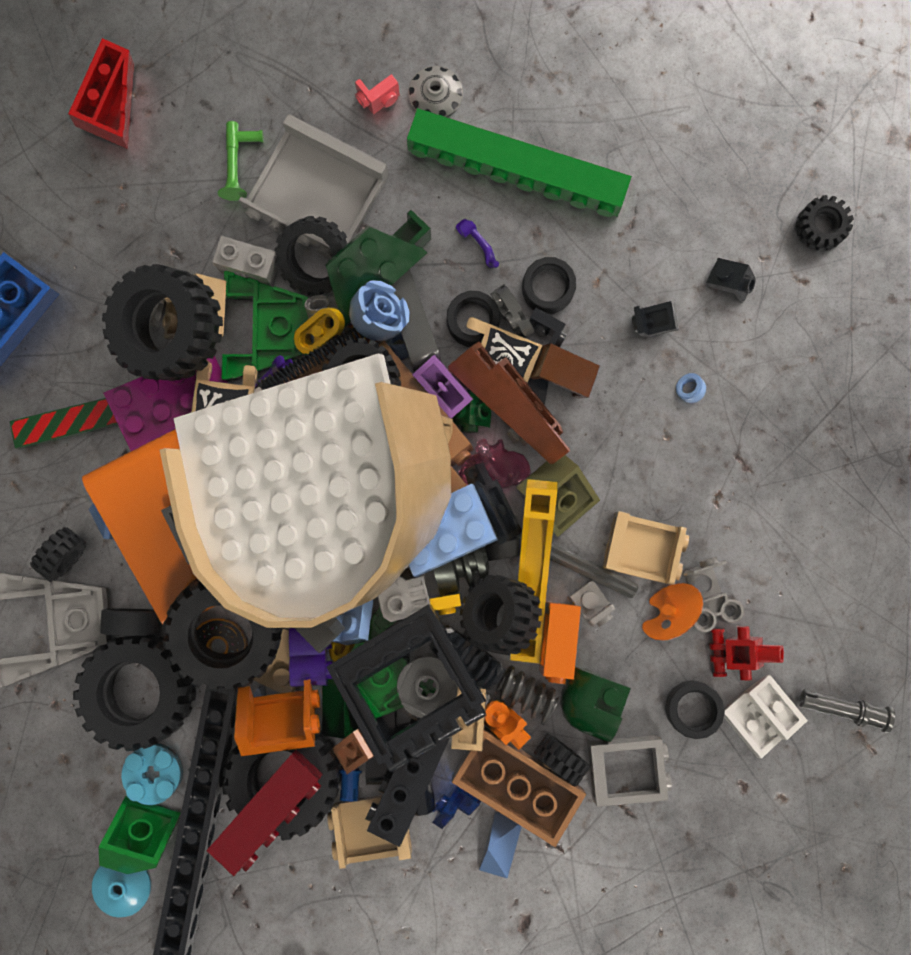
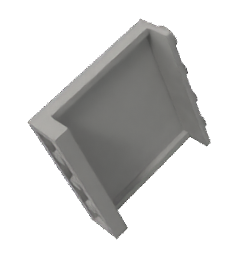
[239,114,389,259]

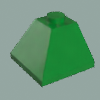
[98,796,181,874]

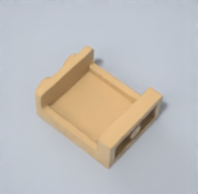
[602,511,689,585]
[327,795,412,869]

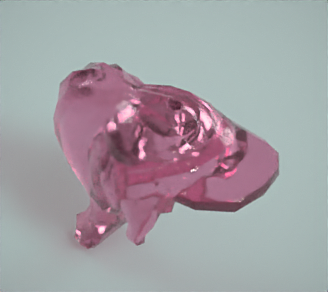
[459,438,531,488]

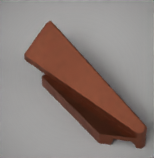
[448,342,570,464]

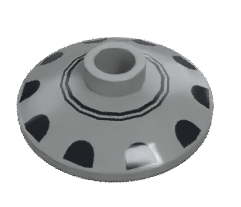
[408,66,463,117]

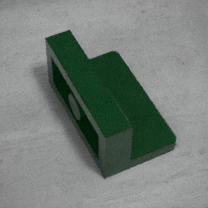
[322,679,359,739]

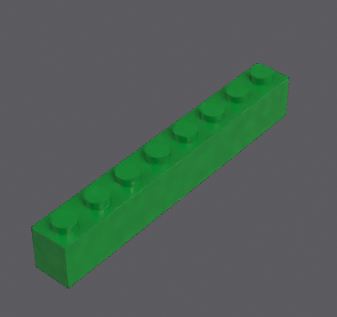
[407,108,632,217]

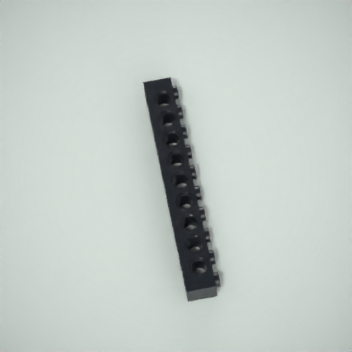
[153,685,243,955]

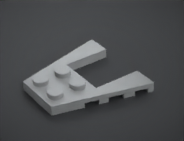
[0,573,111,688]

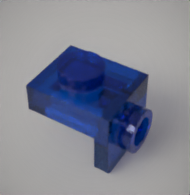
[432,785,481,829]

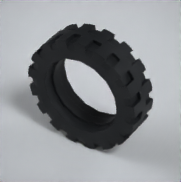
[274,216,348,296]

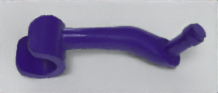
[455,219,499,268]

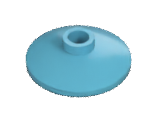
[92,866,151,917]

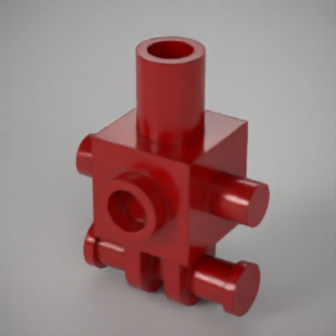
[709,626,784,681]

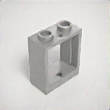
[587,735,672,807]

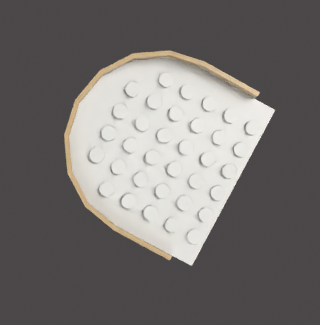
[160,353,451,628]

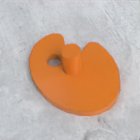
[642,583,703,641]

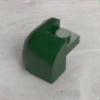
[560,666,631,742]

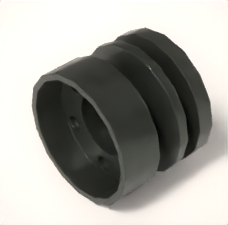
[433,547,490,596]

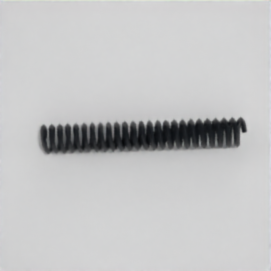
[256,326,365,390]

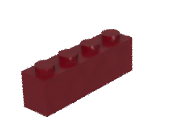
[206,750,323,876]

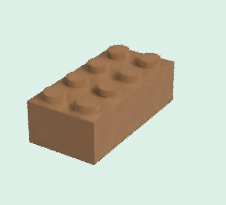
[452,726,586,847]

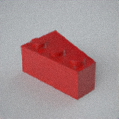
[68,38,134,149]

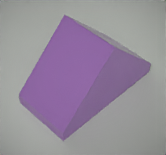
[412,355,473,419]

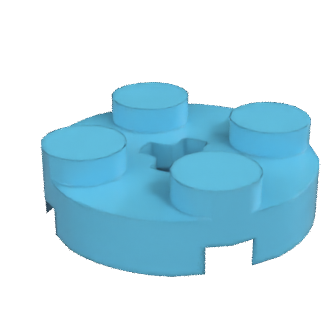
[121,743,183,805]

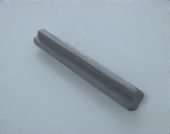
[550,543,638,598]

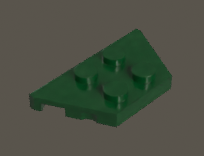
[325,225,427,327]

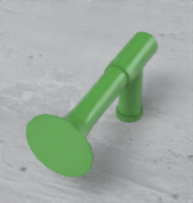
[218,121,264,201]

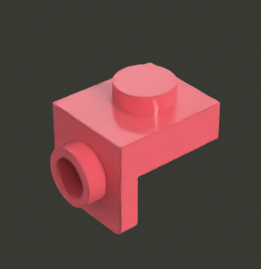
[355,74,400,114]

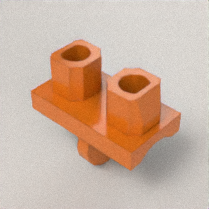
[484,701,531,750]

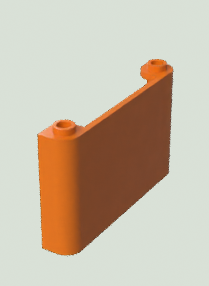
[82,429,215,625]

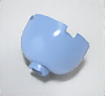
[349,280,410,341]

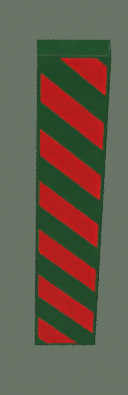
[9,398,118,450]

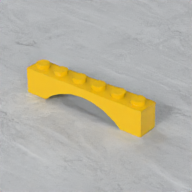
[510,479,557,664]

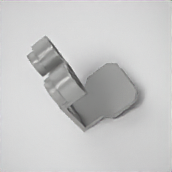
[683,557,744,632]
[377,568,430,622]

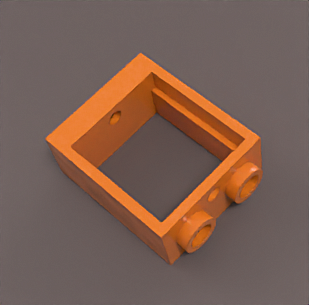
[539,602,581,684]

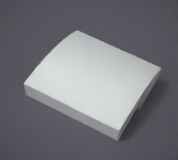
[724,674,808,759]

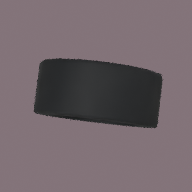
[522,257,576,314]
[447,291,500,347]
[100,608,159,636]
[665,680,725,739]

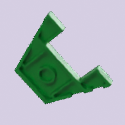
[222,271,309,381]
[351,606,436,718]

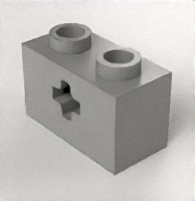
[212,236,279,287]

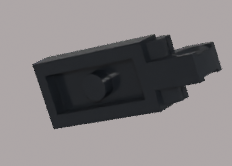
[464,462,522,545]

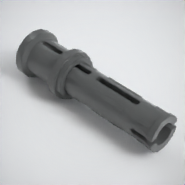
[799,689,895,733]

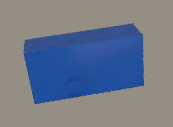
[0,252,60,367]

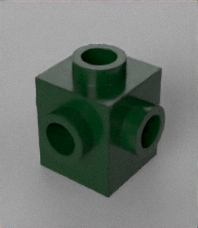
[452,389,492,433]

